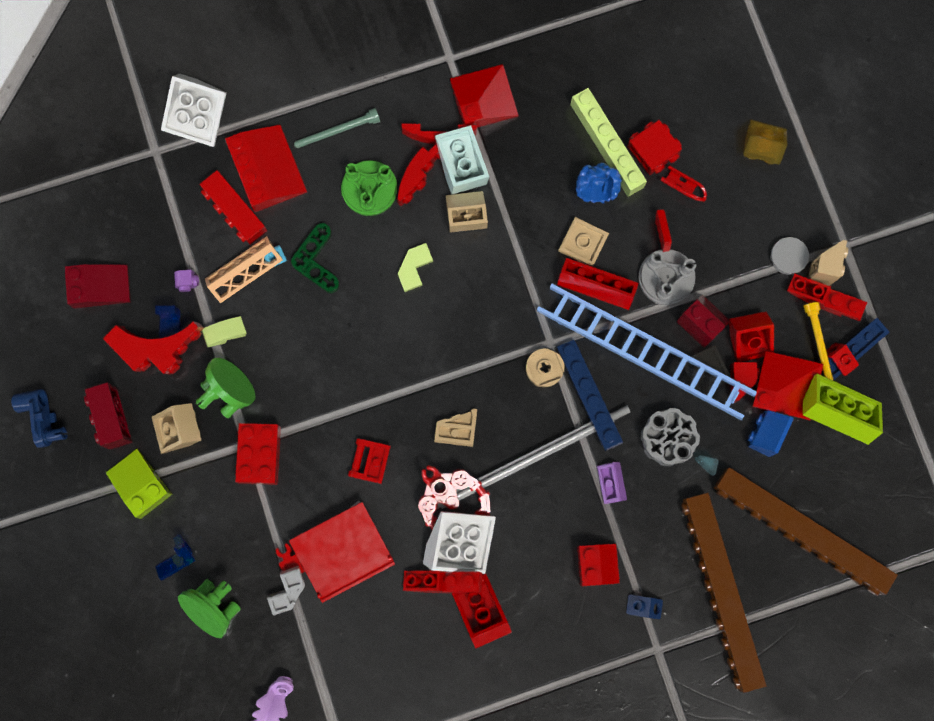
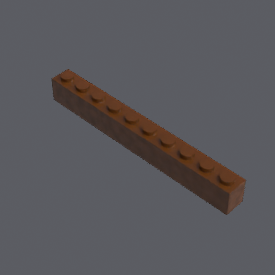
[714,468,898,596]
[681,493,767,693]

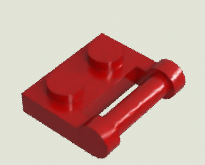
[348,439,391,484]

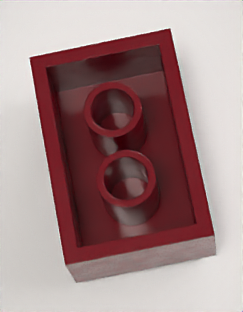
[84,382,133,450]

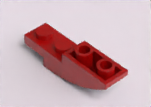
[398,143,441,206]
[787,274,868,321]
[403,571,482,594]

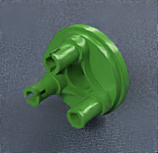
[341,160,398,216]
[196,358,255,418]
[178,579,241,638]

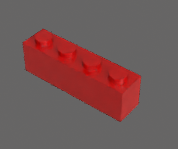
[200,170,267,245]
[557,258,639,310]

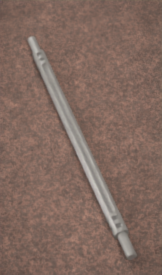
[437,405,630,509]

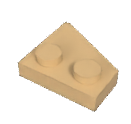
[434,409,477,447]

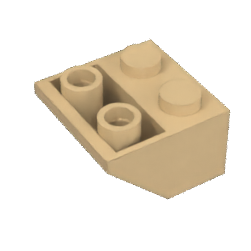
[446,191,488,232]
[808,240,848,286]

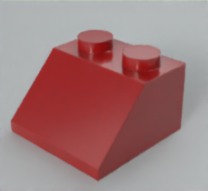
[729,312,774,362]
[577,544,620,586]

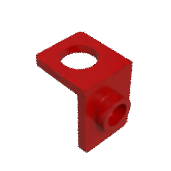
[826,343,859,376]

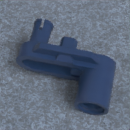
[11,389,68,448]

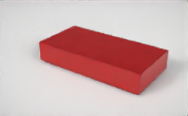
[655,210,672,252]

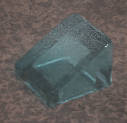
[695,455,718,476]

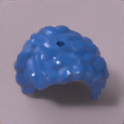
[576,163,622,203]

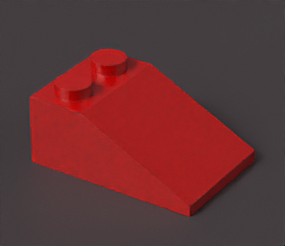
[452,574,512,649]

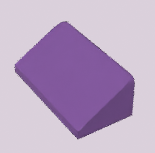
[597,462,627,504]

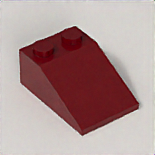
[65,264,131,309]

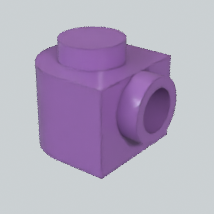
[174,270,199,292]

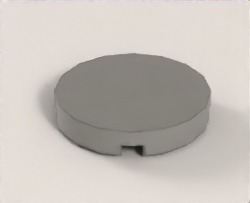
[770,237,809,275]

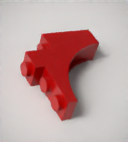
[103,322,204,374]

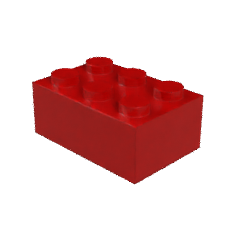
[235,423,281,485]

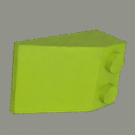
[106,449,172,519]

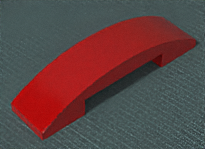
[402,123,477,144]

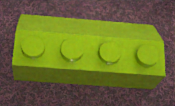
[803,374,883,444]

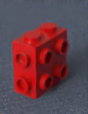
[627,120,682,176]

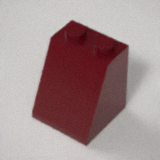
[677,295,729,348]

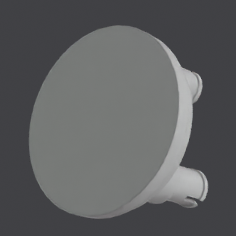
[638,249,696,305]

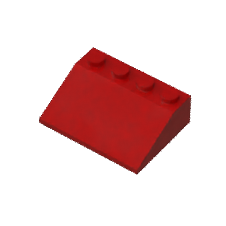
[225,125,307,212]

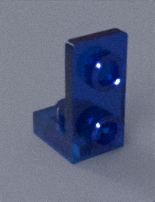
[155,306,180,339]
[155,535,196,581]

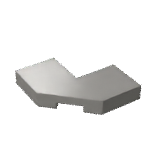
[267,566,305,615]

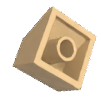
[152,403,201,454]

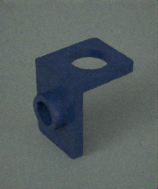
[626,595,663,619]

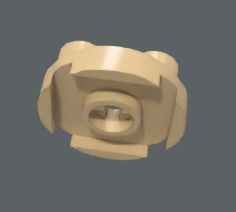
[526,348,564,387]

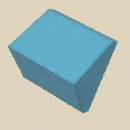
[264,245,287,267]

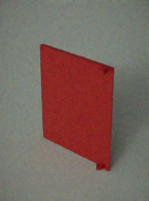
[289,502,395,603]

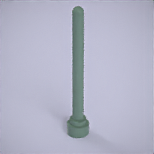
[294,108,380,148]

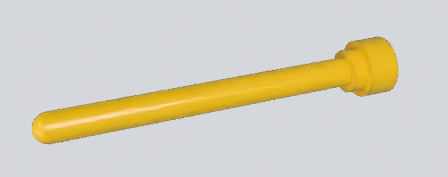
[804,302,833,381]

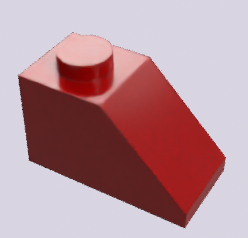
[730,362,760,403]

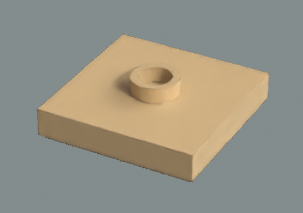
[559,217,609,267]

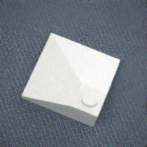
[161,74,227,147]
[423,511,496,574]

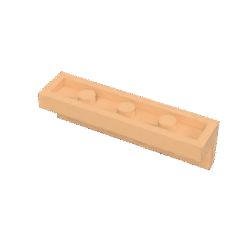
[205,236,283,303]

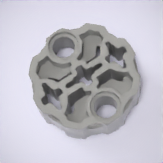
[640,408,700,466]

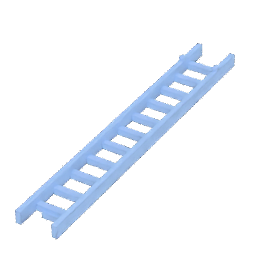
[537,284,757,420]

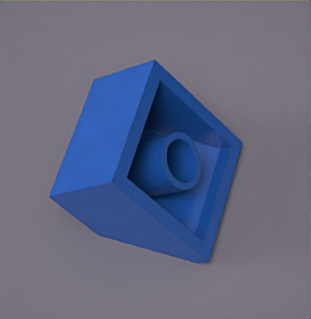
[748,410,794,457]

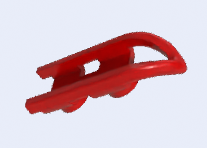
[660,165,707,202]

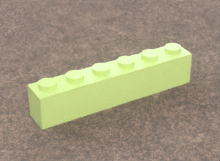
[570,88,647,197]

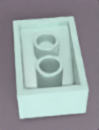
[435,125,489,195]

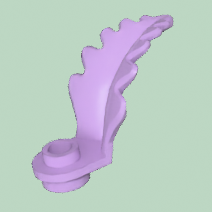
[252,676,294,721]

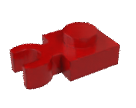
[276,543,305,574]

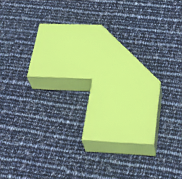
[398,243,433,292]

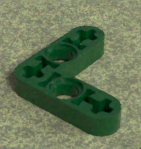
[291,223,339,293]

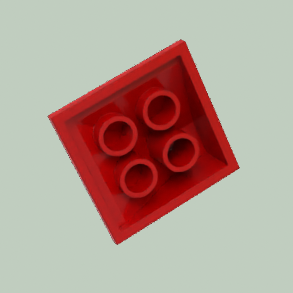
[450,65,518,127]
[753,351,824,420]

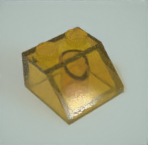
[743,120,787,165]

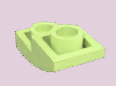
[202,316,246,347]

